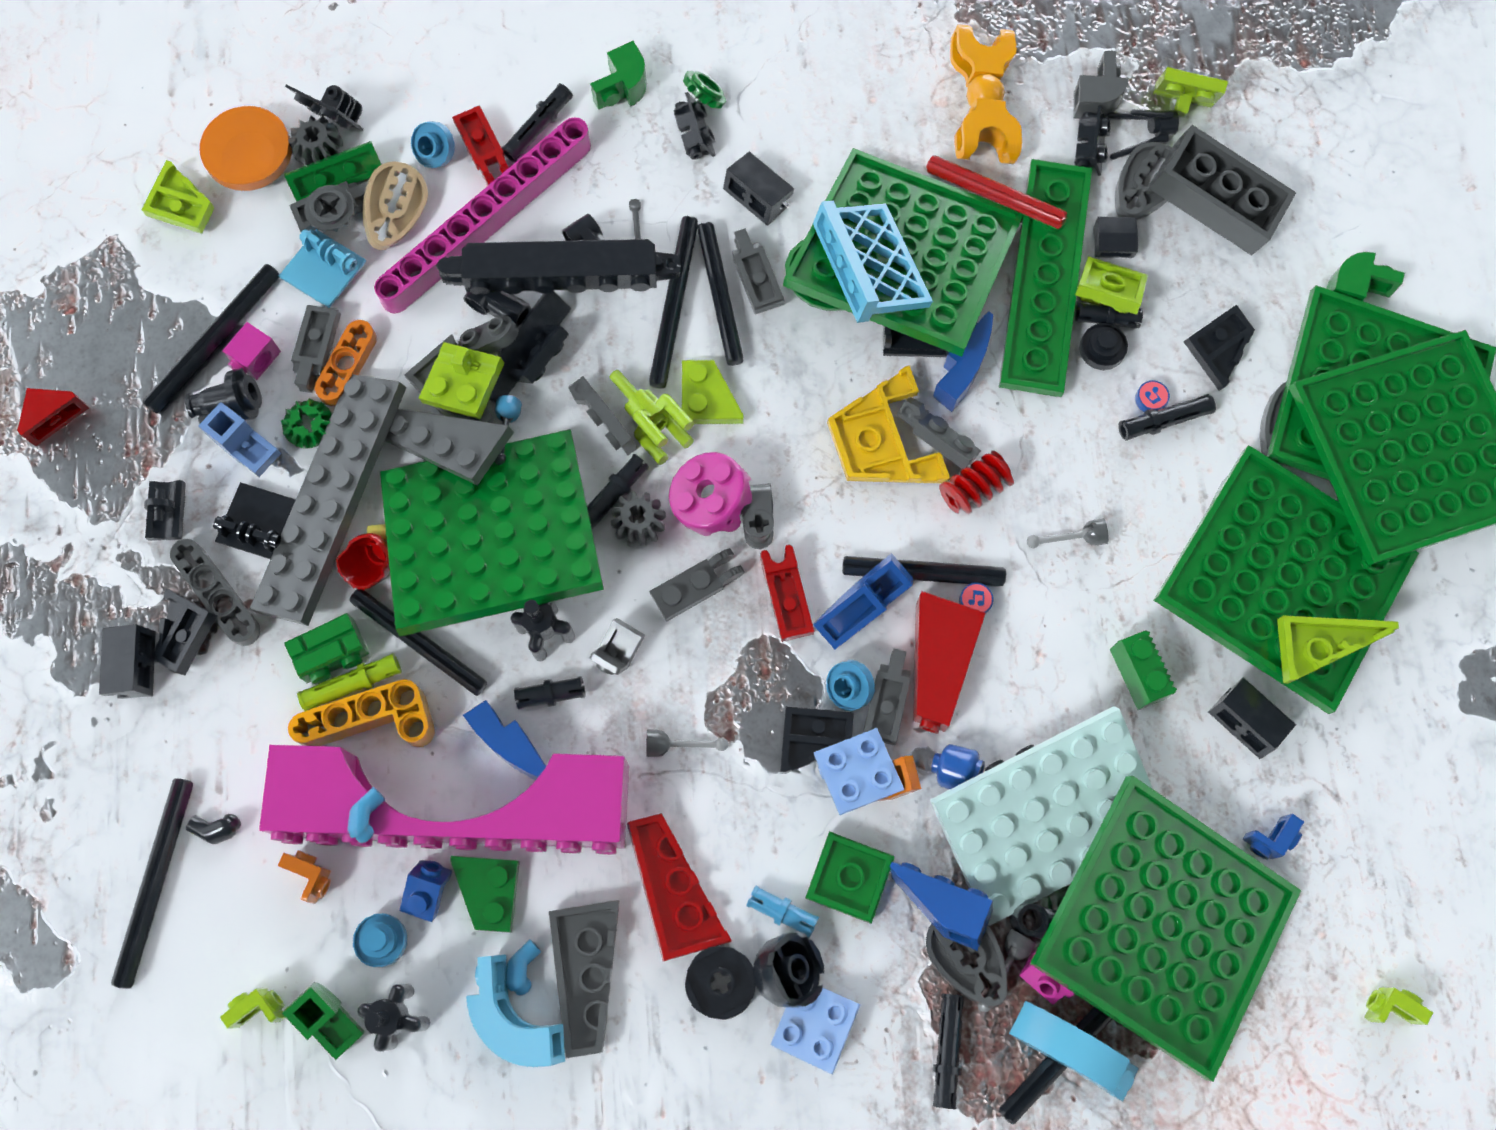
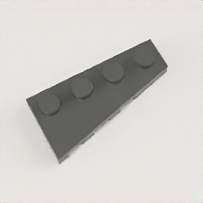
[385,409,514,486]
[548,900,620,1058]

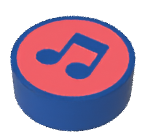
[1135,380,1170,412]
[959,583,994,615]

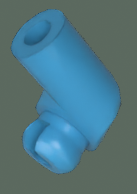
[347,787,386,843]
[506,939,542,996]

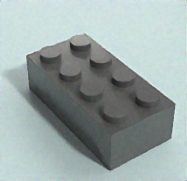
[1148,125,1297,256]

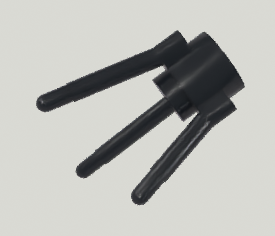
[1107,109,1179,160]

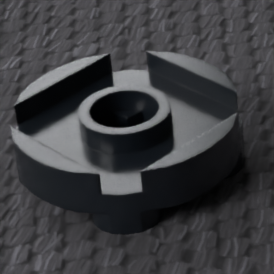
[685,946,756,1020]

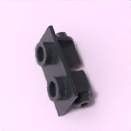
[673,92,716,160]
[1074,105,1110,176]

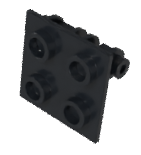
[285,84,364,131]
[213,482,296,559]

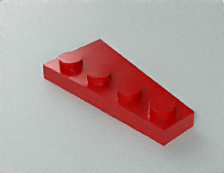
[627,813,732,962]

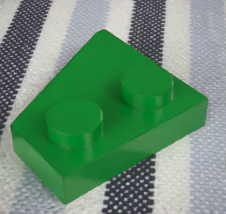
[450,856,520,933]

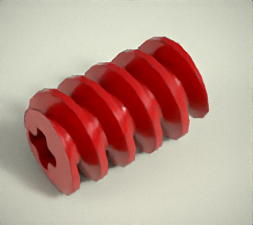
[939,450,1014,515]

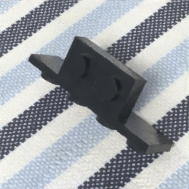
[489,291,572,405]

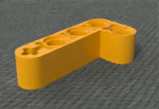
[288,679,435,747]

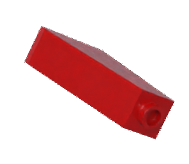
[913,591,986,734]

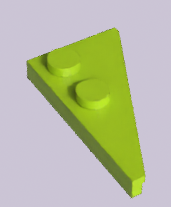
[1277,616,1399,684]

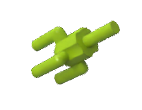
[609,370,694,465]

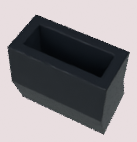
[1093,217,1138,258]

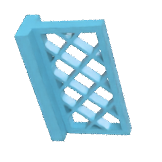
[813,201,933,323]

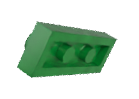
[284,141,381,202]

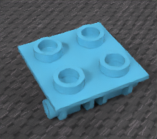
[279,229,366,308]

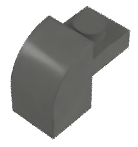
[1073,50,1129,119]

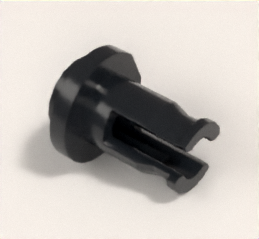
[185,368,262,424]

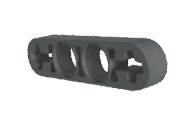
[170,539,260,646]

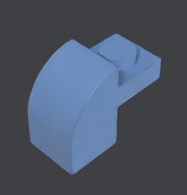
[198,402,281,477]

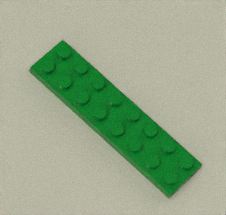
[998,159,1092,398]

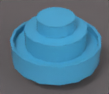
[411,121,455,168]
[826,660,875,711]
[353,914,407,967]

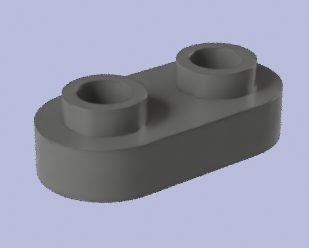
[458,316,519,354]

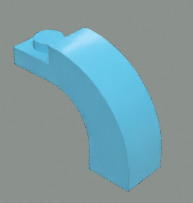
[466,954,565,1067]
[1009,1001,1139,1101]

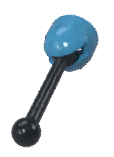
[494,395,522,465]

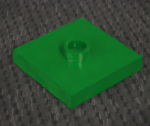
[805,831,895,924]

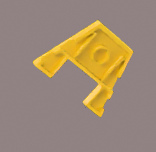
[827,365,950,484]

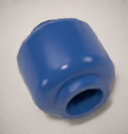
[931,744,985,789]

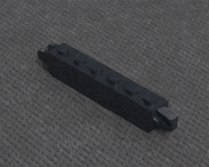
[436,239,680,295]

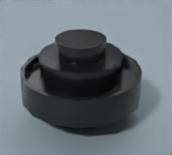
[1079,323,1128,370]

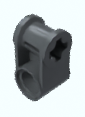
[740,483,774,549]

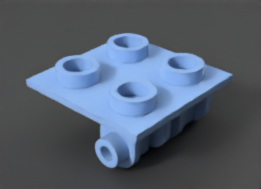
[813,728,904,815]
[771,988,861,1074]

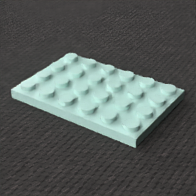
[930,706,1153,926]

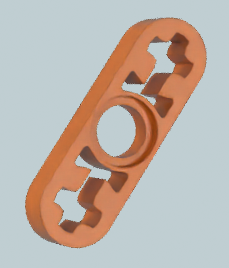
[315,320,377,406]

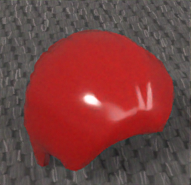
[336,533,390,591]

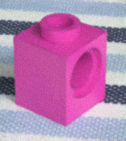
[222,322,281,380]

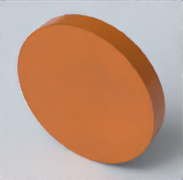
[199,106,292,191]

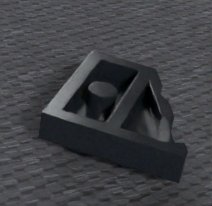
[1183,304,1255,391]
[154,589,218,676]
[780,706,854,774]

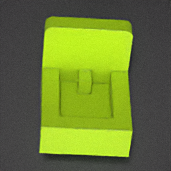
[1364,987,1434,1025]
[220,988,286,1029]

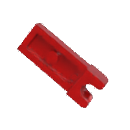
[760,545,814,642]

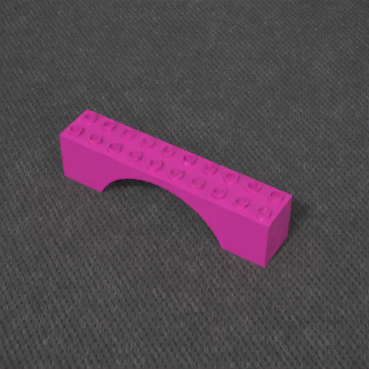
[259,745,629,855]

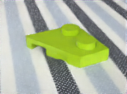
[141,160,215,234]
[682,360,743,424]

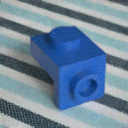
[1243,814,1304,860]
[399,860,452,922]

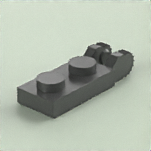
[649,548,745,622]

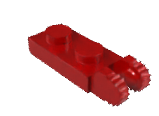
[452,105,509,186]

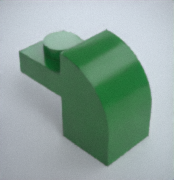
[590,40,647,110]
[1326,252,1405,301]
[282,982,365,1060]

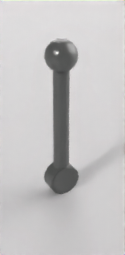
[629,199,641,239]

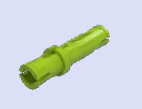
[297,653,402,711]

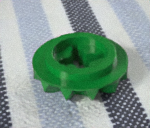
[683,70,726,109]
[281,398,332,449]

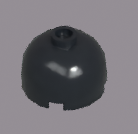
[753,932,824,1008]

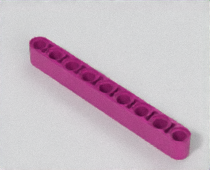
[374,117,591,314]

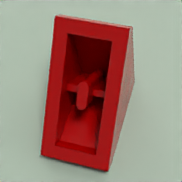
[17,388,89,447]

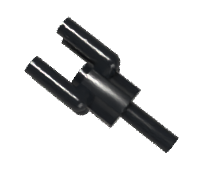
[510,600,575,661]
[357,984,430,1052]

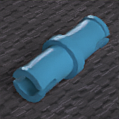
[746,885,819,938]

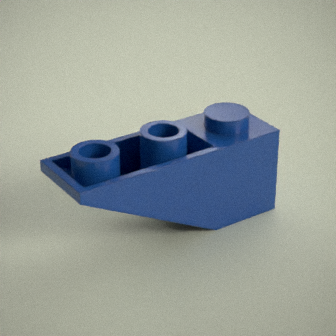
[890,862,993,951]

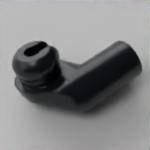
[186,814,241,844]

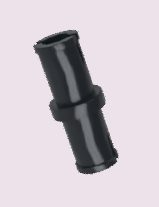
[1075,302,1143,328]
[514,676,586,710]

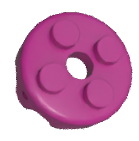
[669,452,752,536]

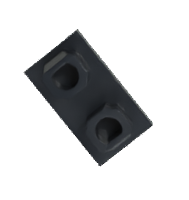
[144,480,186,541]

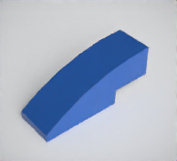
[933,311,994,412]
[813,553,913,650]
[463,700,546,780]

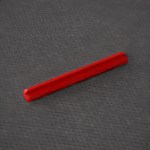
[926,155,1067,229]

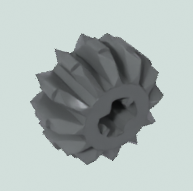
[288,115,343,166]
[610,491,666,548]

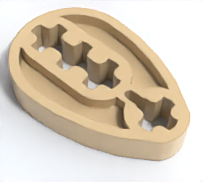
[362,161,428,250]

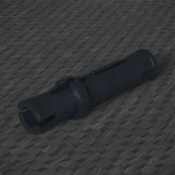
[501,83,573,163]
[1118,394,1216,441]
[587,454,649,529]
[932,994,965,1110]

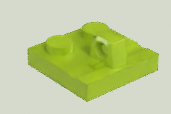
[1153,67,1228,117]
[1075,256,1148,315]
[419,342,504,419]

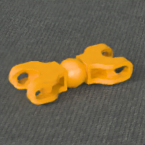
[950,24,1022,164]

